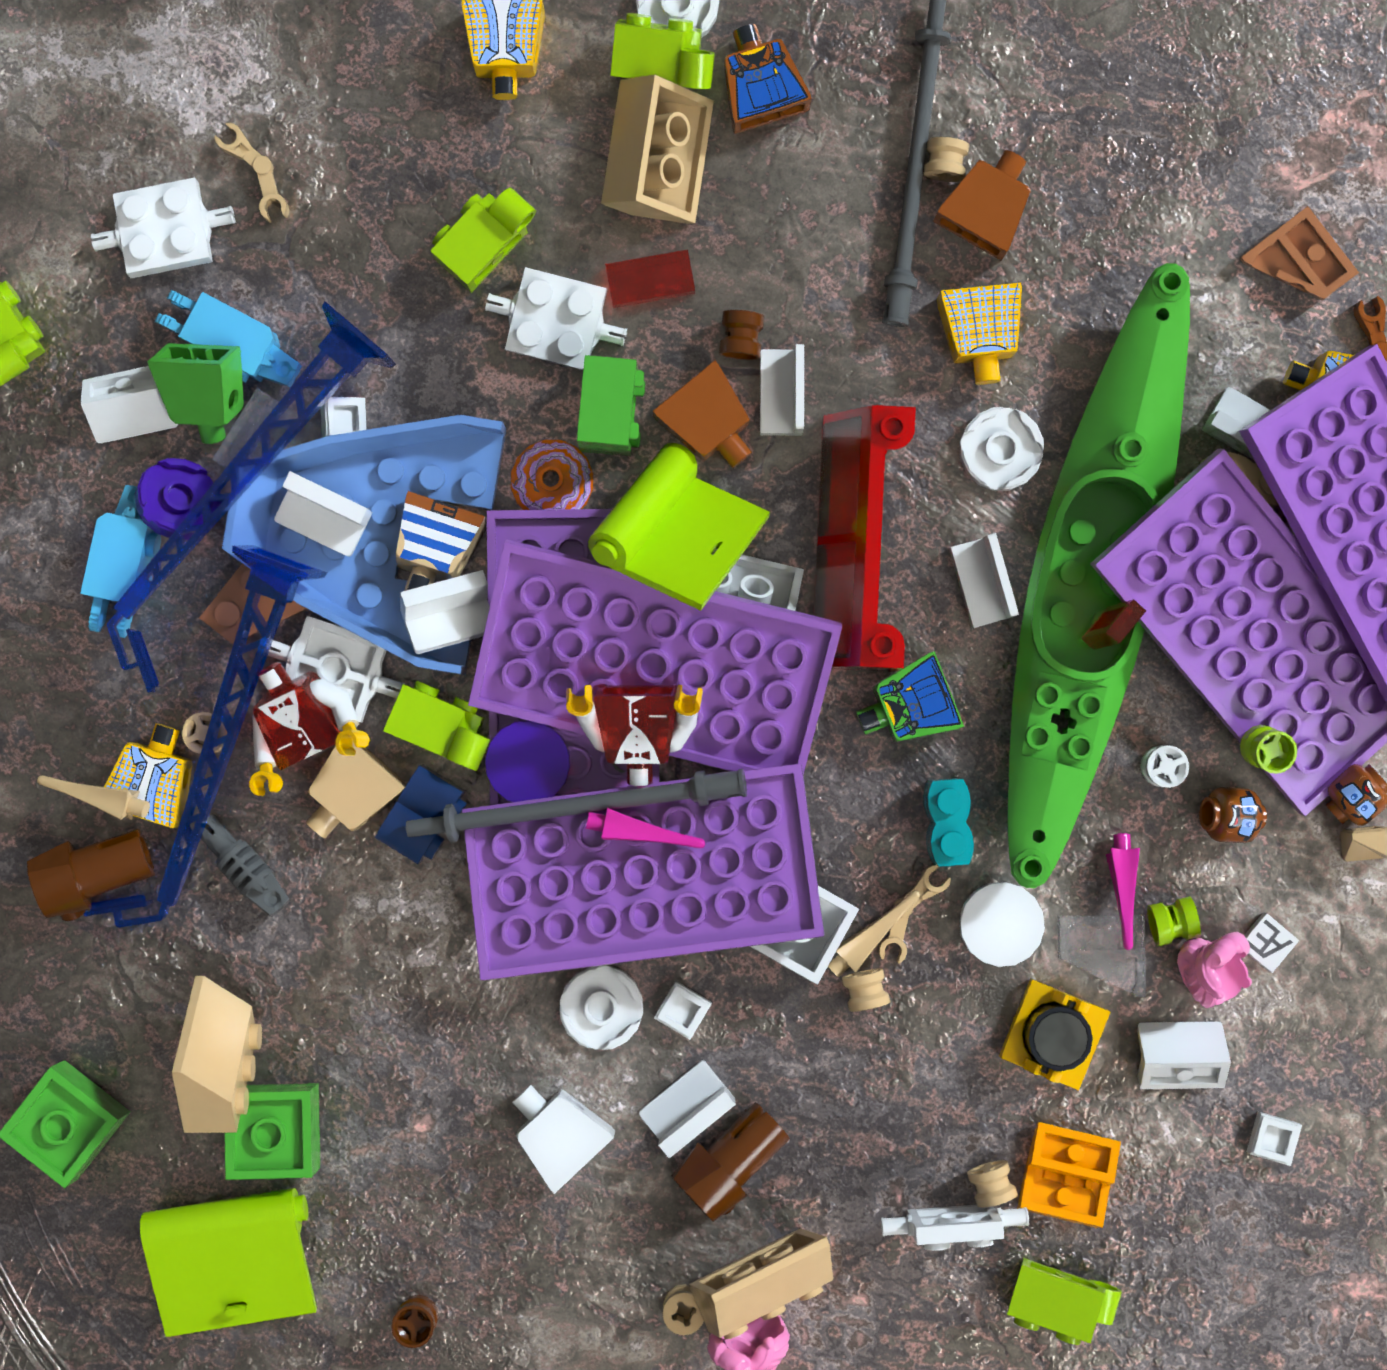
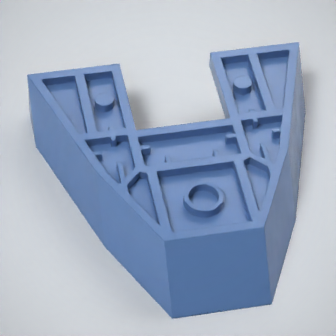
[222,415,507,675]

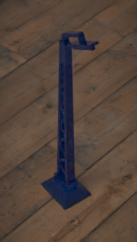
[107,301,396,693]
[84,545,328,928]

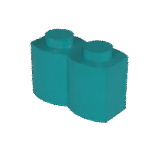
[923,778,974,867]

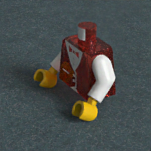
[249,662,370,796]
[566,685,703,786]

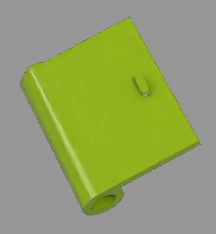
[588,443,770,611]
[140,1188,317,1337]

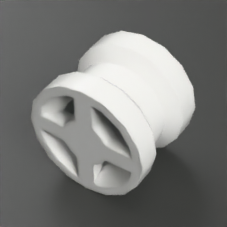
[1140,745,1189,788]

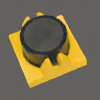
[999,978,1111,1090]

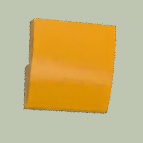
[1017,1122,1121,1229]

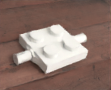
[91,177,236,278]
[485,267,627,370]
[263,616,405,723]
[881,1205,1029,1251]

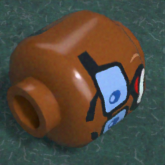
[1326,764,1387,826]
[1199,787,1267,843]

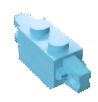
[155,290,302,388]
[80,485,161,638]

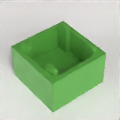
[577,355,646,457]
[0,1060,131,1189]
[225,1083,320,1180]

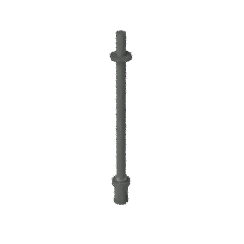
[882,0,952,327]
[406,768,747,843]

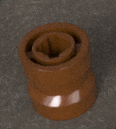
[719,310,764,360]
[391,1295,439,1348]

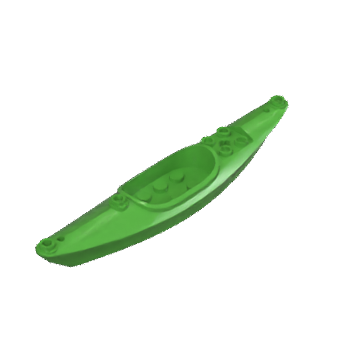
[1008,263,1190,888]

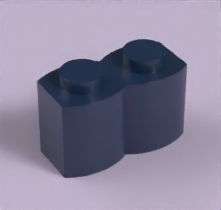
[375,764,467,864]

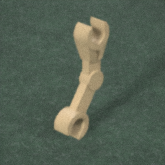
[214,123,289,223]
[878,864,951,964]

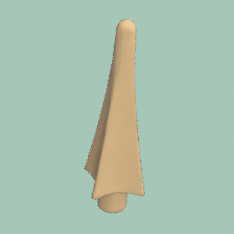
[37,775,150,820]
[828,891,920,977]

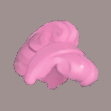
[1177,932,1252,1008]
[707,1315,790,1370]

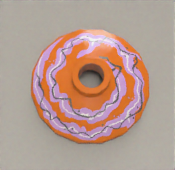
[511,440,593,510]

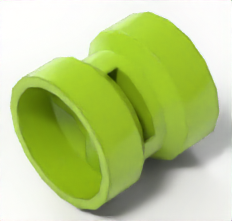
[1240,725,1297,774]
[1147,896,1201,946]

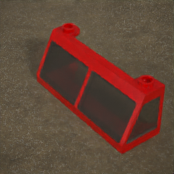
[813,405,916,672]

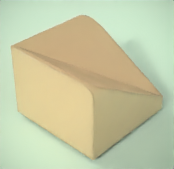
[1340,826,1387,862]

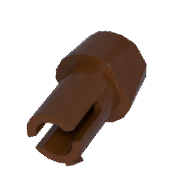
[27,829,155,921]
[671,1102,790,1222]

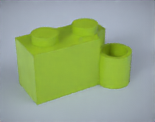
[610,13,715,89]
[430,187,537,293]
[0,280,46,386]
[383,680,490,771]
[1007,1258,1122,1345]

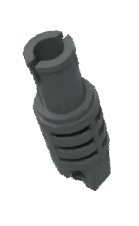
[193,814,290,917]

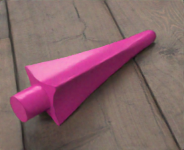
[586,808,705,849]
[1106,833,1140,950]

